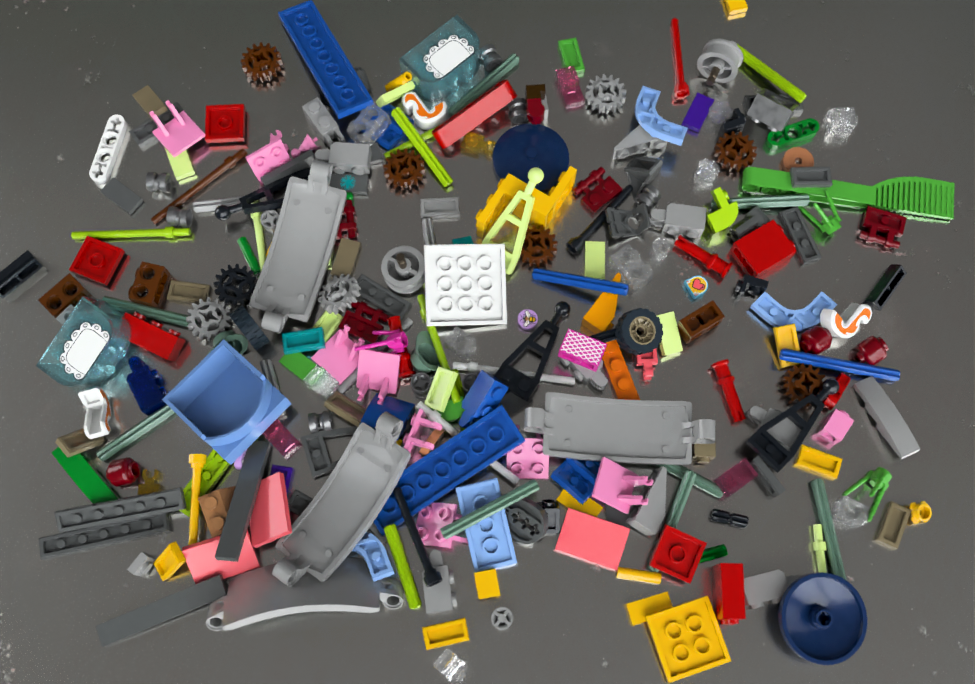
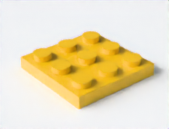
[645,595,731,683]

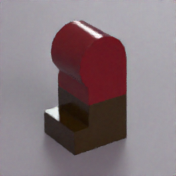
[525,84,546,125]

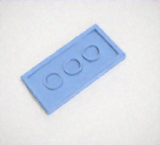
[455,478,517,572]

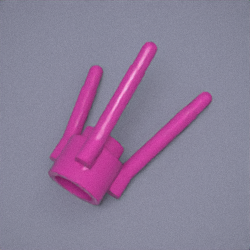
[354,329,408,354]

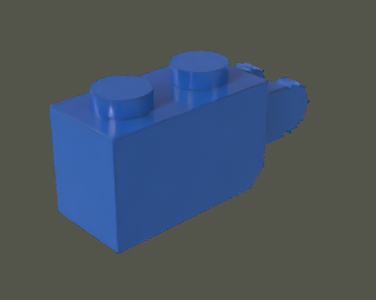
[459,370,509,428]

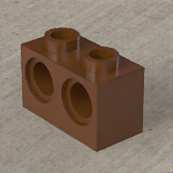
[128,261,170,308]
[38,273,92,318]
[677,300,725,344]

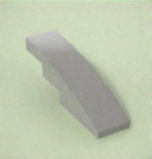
[853,376,920,459]

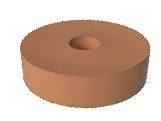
[781,147,814,172]
[419,428,446,456]

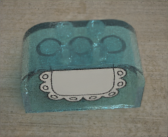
[399,15,480,102]
[36,296,132,387]

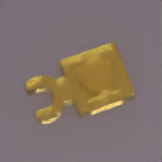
[460,132,496,157]
[138,469,162,495]

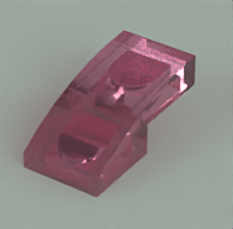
[556,66,585,109]
[262,419,302,459]
[714,458,758,498]

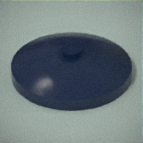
[493,123,569,194]
[778,572,868,665]

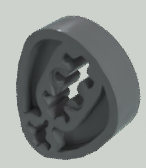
[501,494,548,544]

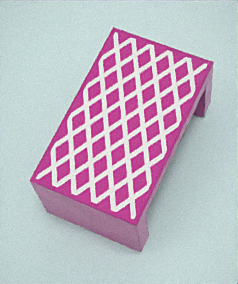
[558,328,607,372]

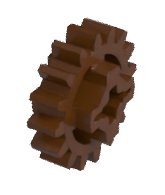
[241,42,283,82]
[714,131,757,172]
[383,148,425,190]
[515,224,558,268]
[781,363,825,409]

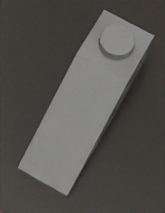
[626,466,667,536]

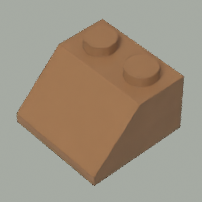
[198,486,250,538]

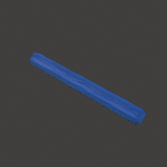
[779,349,900,381]

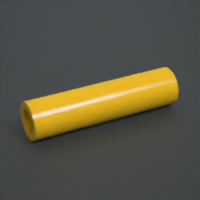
[385,71,412,92]
[616,566,662,584]

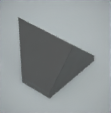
[624,156,663,199]

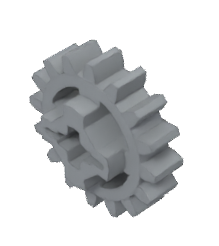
[585,74,626,115]
[318,274,361,315]
[186,297,232,342]

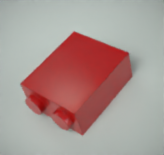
[730,219,797,278]
[711,563,746,625]

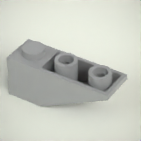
[612,116,667,159]

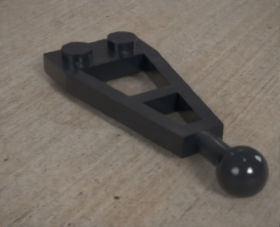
[215,167,310,221]
[494,301,571,402]
[745,378,840,473]

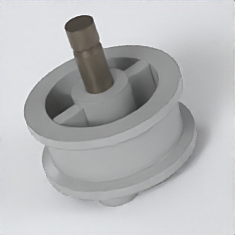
[697,39,744,86]
[381,246,425,294]

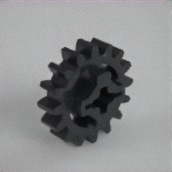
[213,264,258,308]

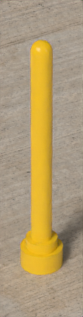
[188,454,207,545]

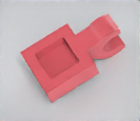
[635,348,658,381]

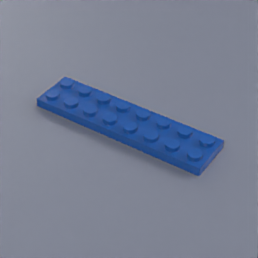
[278,0,374,119]
[374,405,526,536]

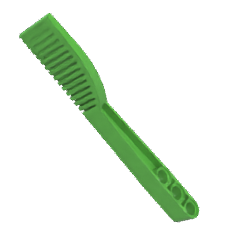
[742,167,955,220]

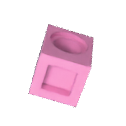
[817,409,854,445]

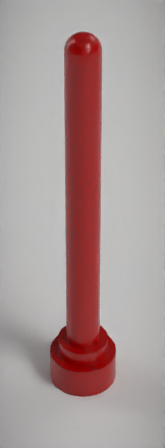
[671,18,690,98]

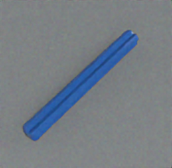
[532,268,629,296]

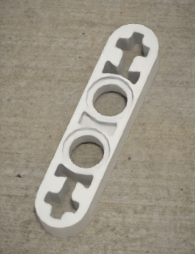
[89,115,128,185]

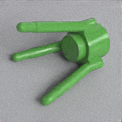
[798,189,842,235]
[843,467,892,522]

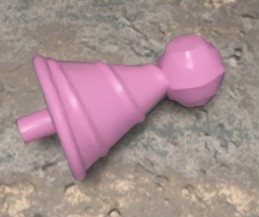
[291,134,319,158]

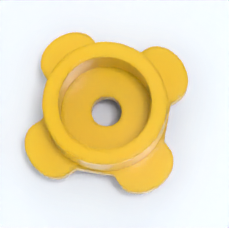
[909,501,932,524]

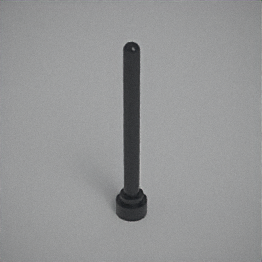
[566,185,633,255]
[393,487,443,587]

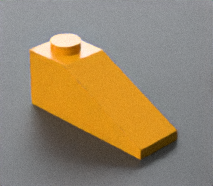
[581,272,621,334]

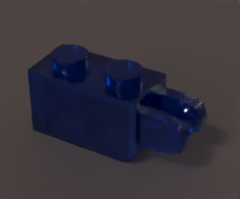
[126,356,169,416]

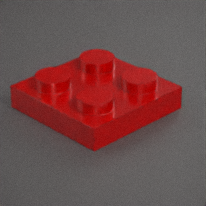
[205,104,246,143]
[69,236,125,286]
[648,525,707,584]

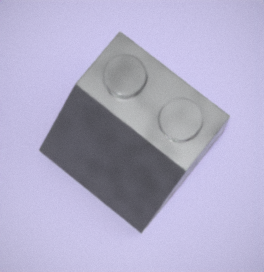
[747,88,799,132]

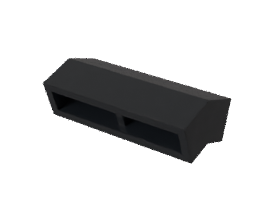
[0,250,43,299]
[861,264,907,311]

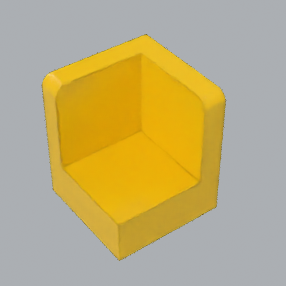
[474,569,500,599]

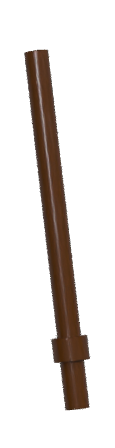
[151,148,247,225]

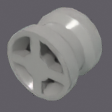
[260,210,279,234]
[491,607,513,630]

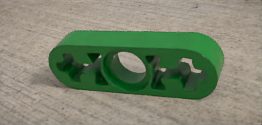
[765,118,820,150]

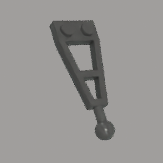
[301,417,412,478]

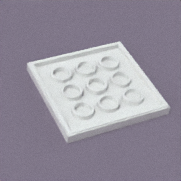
[424,244,507,326]

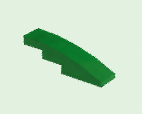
[51,447,120,503]

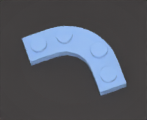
[635,86,688,146]
[750,291,837,332]
[352,532,394,582]

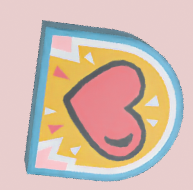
[683,276,708,300]

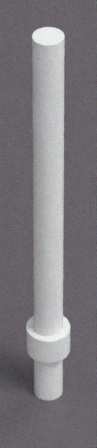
[453,361,575,386]
[416,401,520,485]

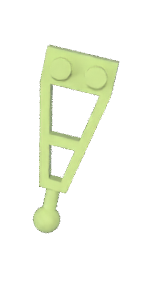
[482,167,544,275]

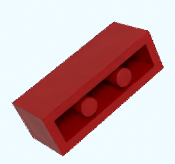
[115,312,186,361]

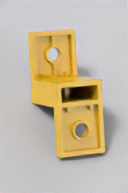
[475,166,577,239]

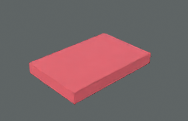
[249,472,292,548]
[555,507,630,570]
[182,530,260,584]

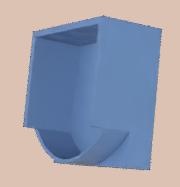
[162,339,292,465]

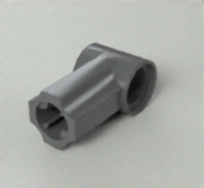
[729,206,771,241]

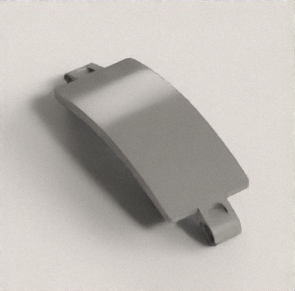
[249,159,347,333]
[524,392,715,465]
[272,411,411,587]
[206,557,403,631]

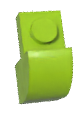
[706,187,738,234]

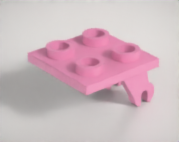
[149,100,206,158]
[245,130,291,186]
[311,324,365,385]
[356,349,401,405]
[402,409,443,458]
[507,425,549,479]
[592,457,653,514]
[413,502,468,548]

